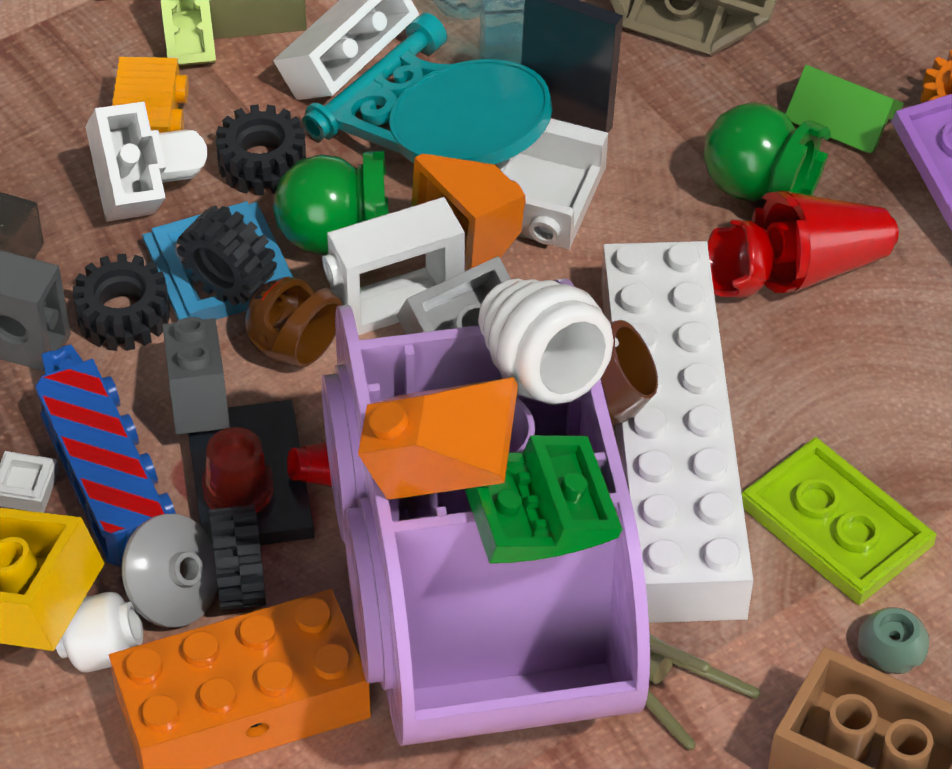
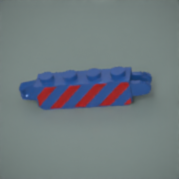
[35,345,176,567]

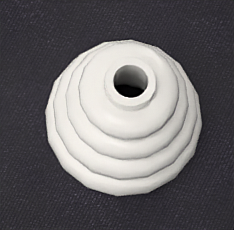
[478,278,614,405]

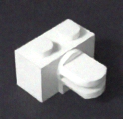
[85,102,207,222]

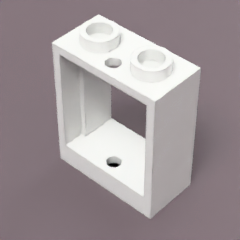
[322,197,465,335]

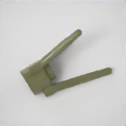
[646,633,760,750]

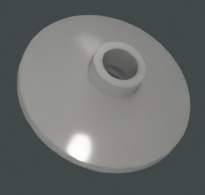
[122,514,218,628]

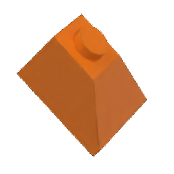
[411,154,526,272]
[358,377,518,500]

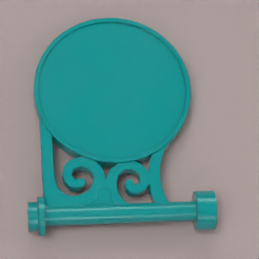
[302,12,552,164]

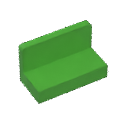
[786,64,904,153]

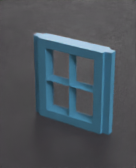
[142,201,293,320]

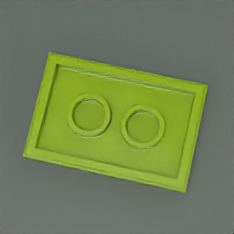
[742,437,937,605]

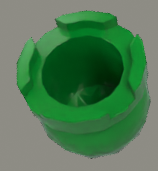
[703,102,831,202]
[273,151,389,256]

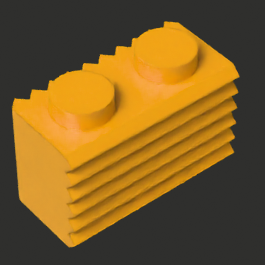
[112,57,189,133]

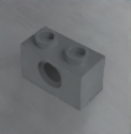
[0,250,71,371]
[162,317,230,435]

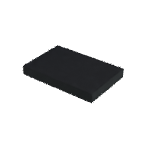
[521,0,623,133]
[188,399,314,545]

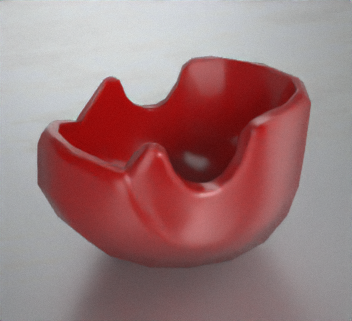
[707,220,774,298]

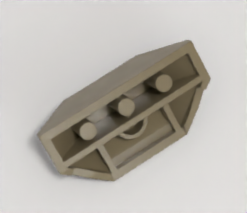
[610,0,778,57]

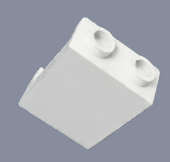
[497,119,608,250]

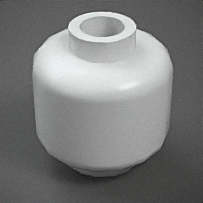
[56,592,143,672]

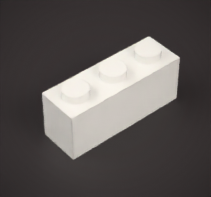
[273,0,420,100]

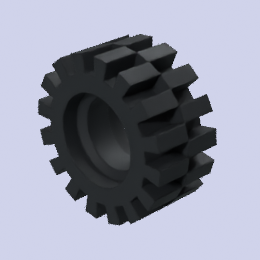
[216,104,306,195]
[177,205,277,305]
[73,254,170,351]
[209,504,266,611]

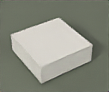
[0,451,59,513]

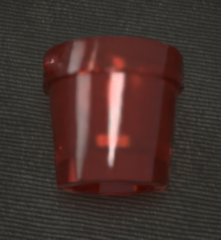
[202,427,274,513]

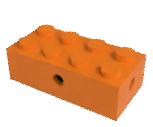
[109,588,371,769]

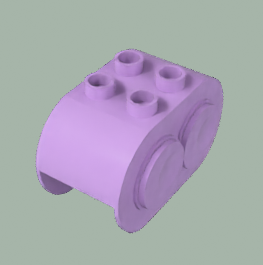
[321,278,650,746]

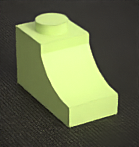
[160,0,216,66]

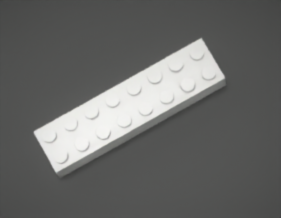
[601,241,753,623]

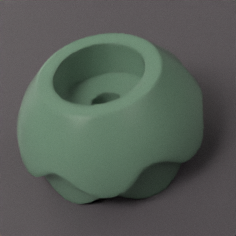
[858,607,929,674]

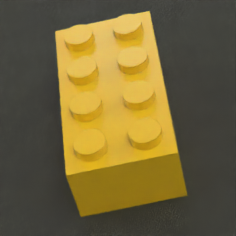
[0,508,105,651]

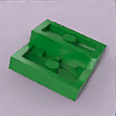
[465,435,623,564]

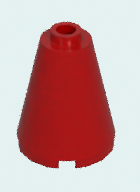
[752,191,899,293]

